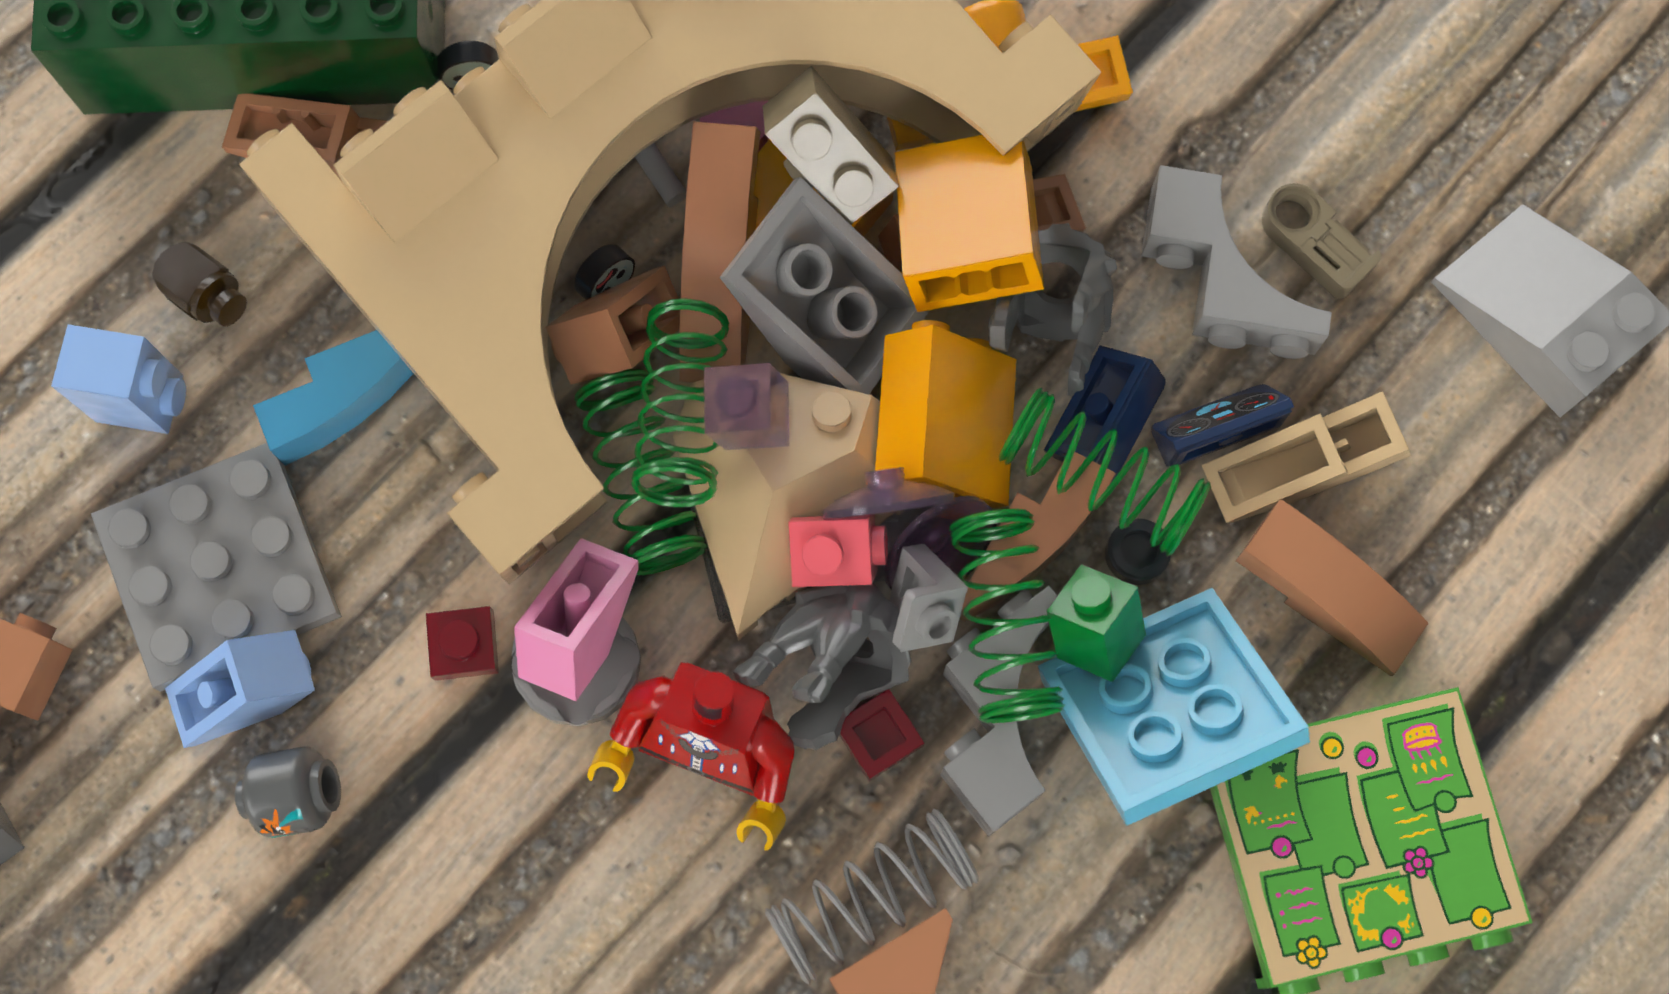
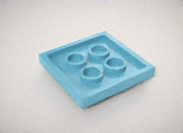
[1038,588,1310,826]

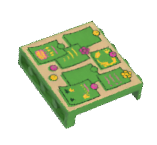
[1210,687,1532,994]

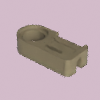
[1262,183,1381,299]

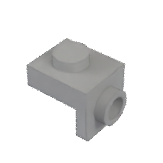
[889,544,968,652]

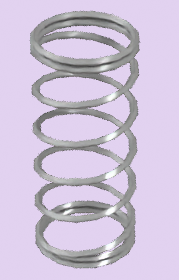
[765,808,978,984]

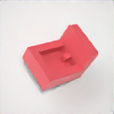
[788,509,888,587]

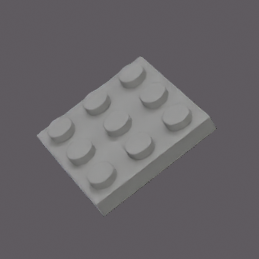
[91,443,342,692]

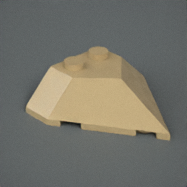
[673,366,917,640]

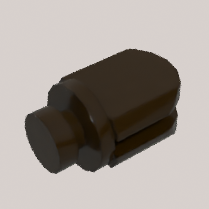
[152,242,247,327]

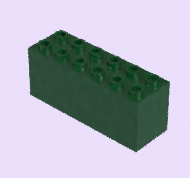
[31,0,445,115]

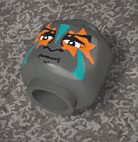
[235,746,341,838]

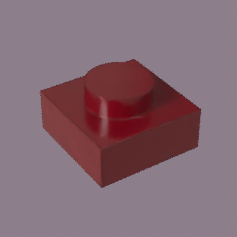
[426,606,499,681]
[839,689,925,782]

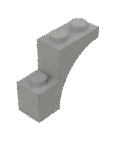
[1141,165,1332,359]
[940,585,1057,837]

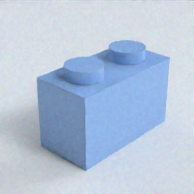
[51,324,186,434]

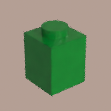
[1047,564,1146,682]

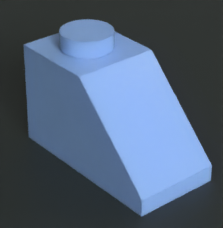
[165,630,315,748]

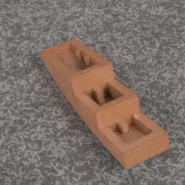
[222,93,388,182]
[679,121,761,383]

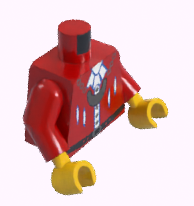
[587,662,795,851]

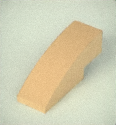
[1202,391,1411,524]

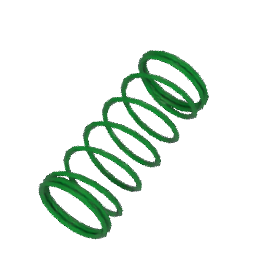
[631,298,730,507]
[574,369,707,575]
[999,388,1211,556]
[949,509,1065,723]

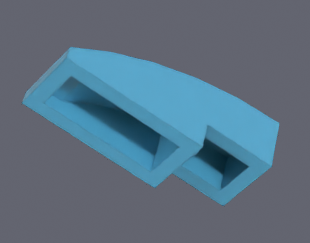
[253,330,414,466]

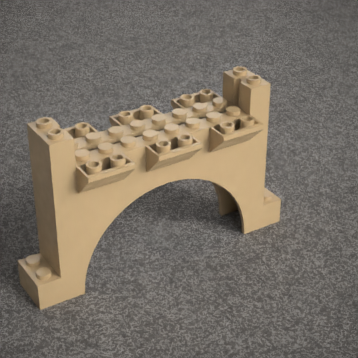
[239,0,1101,585]

